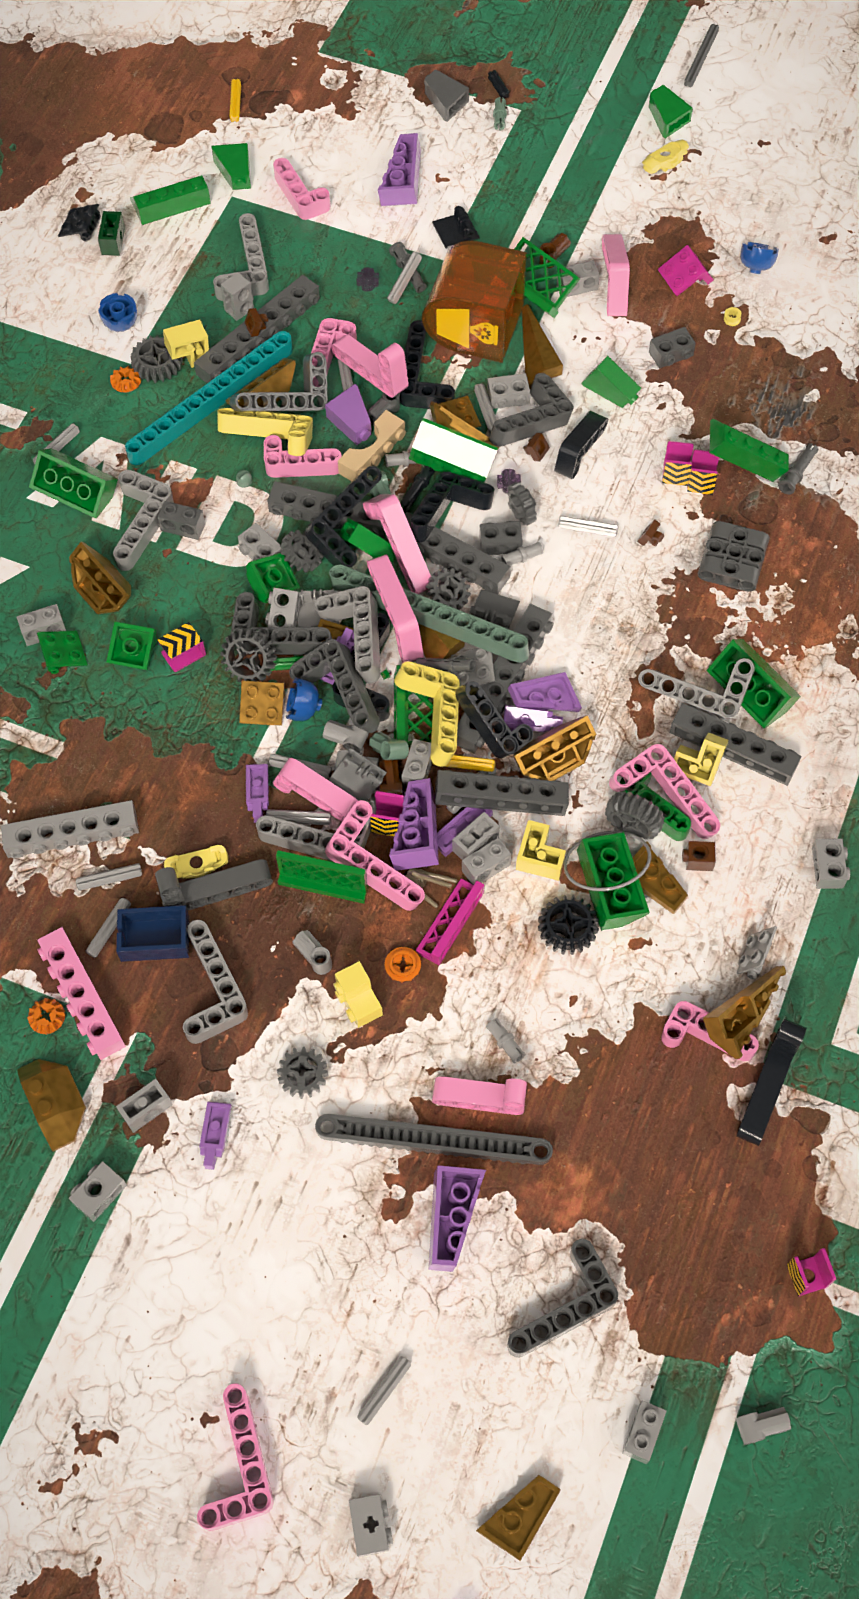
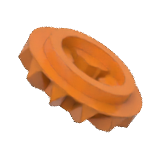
[110,365,141,392]
[385,947,421,983]
[27,998,65,1034]

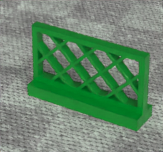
[494,237,580,319]
[394,665,433,747]
[276,850,369,904]

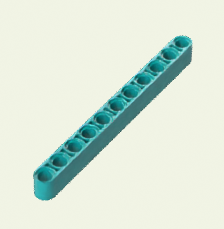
[125,331,293,465]

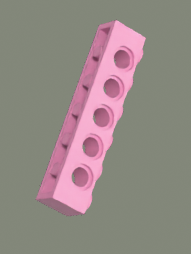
[37,927,126,1060]

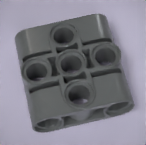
[698,521,770,592]

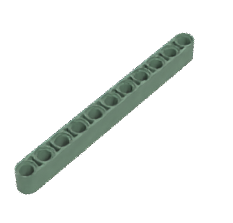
[329,565,529,663]

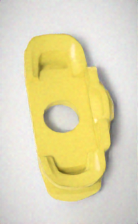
[642,140,689,174]
[164,845,228,879]

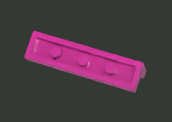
[416,879,485,965]

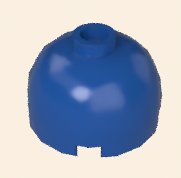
[740,242,779,274]
[98,293,137,332]
[286,678,322,722]

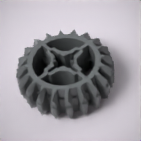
[130,335,183,384]
[220,627,278,682]
[605,792,665,840]

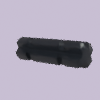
[488,70,510,99]

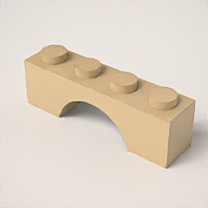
[338,410,406,482]

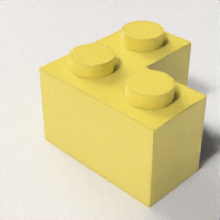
[163,320,209,368]
[674,733,729,786]
[516,820,566,881]
[333,961,383,1028]

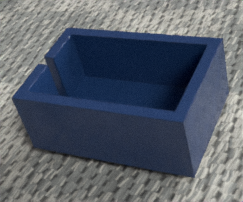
[116,906,189,962]

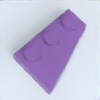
[508,672,582,712]

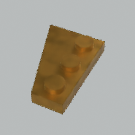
[633,841,688,914]
[476,1475,561,1561]

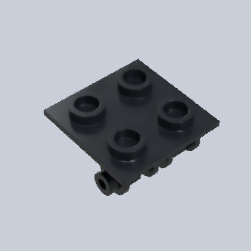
[58,204,101,241]
[432,206,480,249]

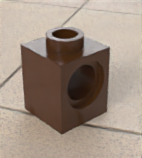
[682,841,716,871]

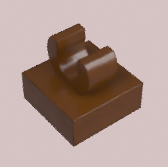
[245,308,268,337]
[523,433,550,462]
[637,519,664,547]

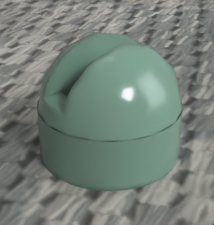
[236,470,252,488]

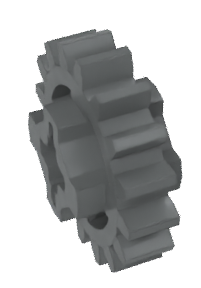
[507,482,537,526]
[280,530,324,573]
[426,567,471,610]
[277,1046,328,1099]

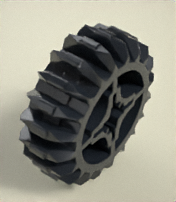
[538,895,599,955]

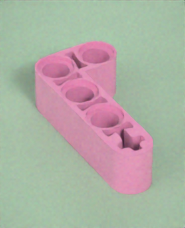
[273,158,331,220]
[311,318,357,387]
[264,435,342,478]
[273,758,358,822]
[661,1001,759,1061]
[432,1076,527,1115]

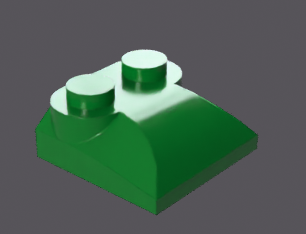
[246,553,300,603]
[106,621,157,670]

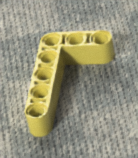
[217,408,313,456]
[394,661,460,767]

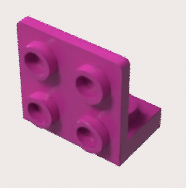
[658,245,714,296]

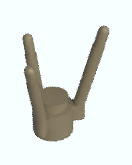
[406,868,457,908]

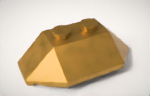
[225,358,296,407]
[430,401,500,449]
[69,542,131,615]
[513,715,597,781]
[17,1059,86,1152]

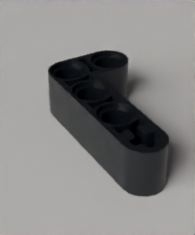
[554,411,609,479]
[455,681,533,758]

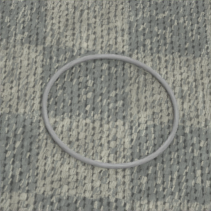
[563,831,651,891]

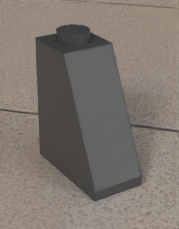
[424,69,469,122]

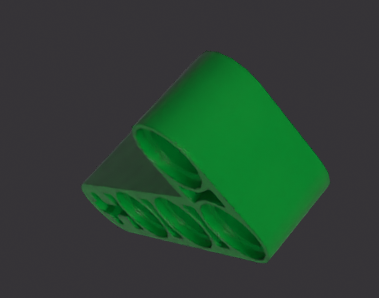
[618,764,691,841]

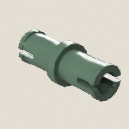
[493,97,507,131]

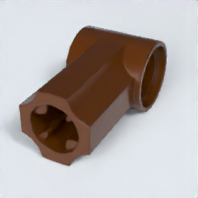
[539,233,571,269]
[379,760,403,795]

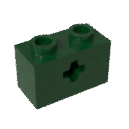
[98,211,125,256]

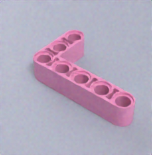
[602,234,629,316]
[331,334,408,398]
[363,494,431,594]
[367,554,424,663]
[609,744,721,839]
[325,800,425,911]
[197,1384,274,1531]

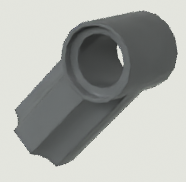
[367,392,400,424]

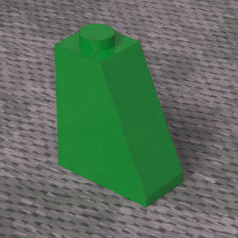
[649,85,693,139]
[211,143,251,190]
[581,356,641,408]
[338,518,396,563]

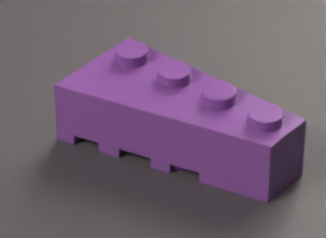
[378,133,421,206]
[389,778,439,871]
[428,1166,486,1272]

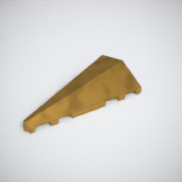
[522,304,563,389]
[402,587,465,659]
[703,966,786,1059]

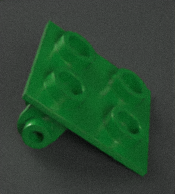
[37,631,88,674]

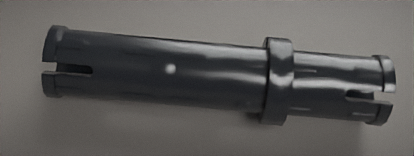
[400,465,436,513]

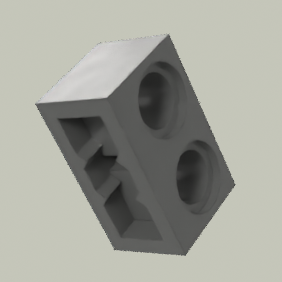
[649,327,696,368]
[158,501,205,540]
[479,521,523,555]

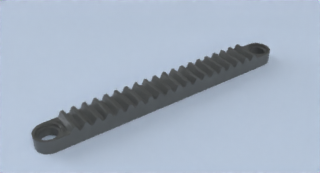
[315,1114,553,1165]

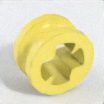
[724,307,741,326]

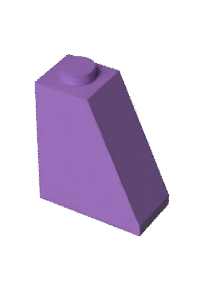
[325,384,372,445]

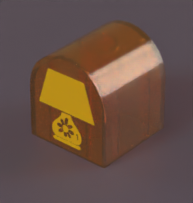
[422,241,527,363]

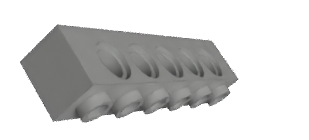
[0,800,139,858]

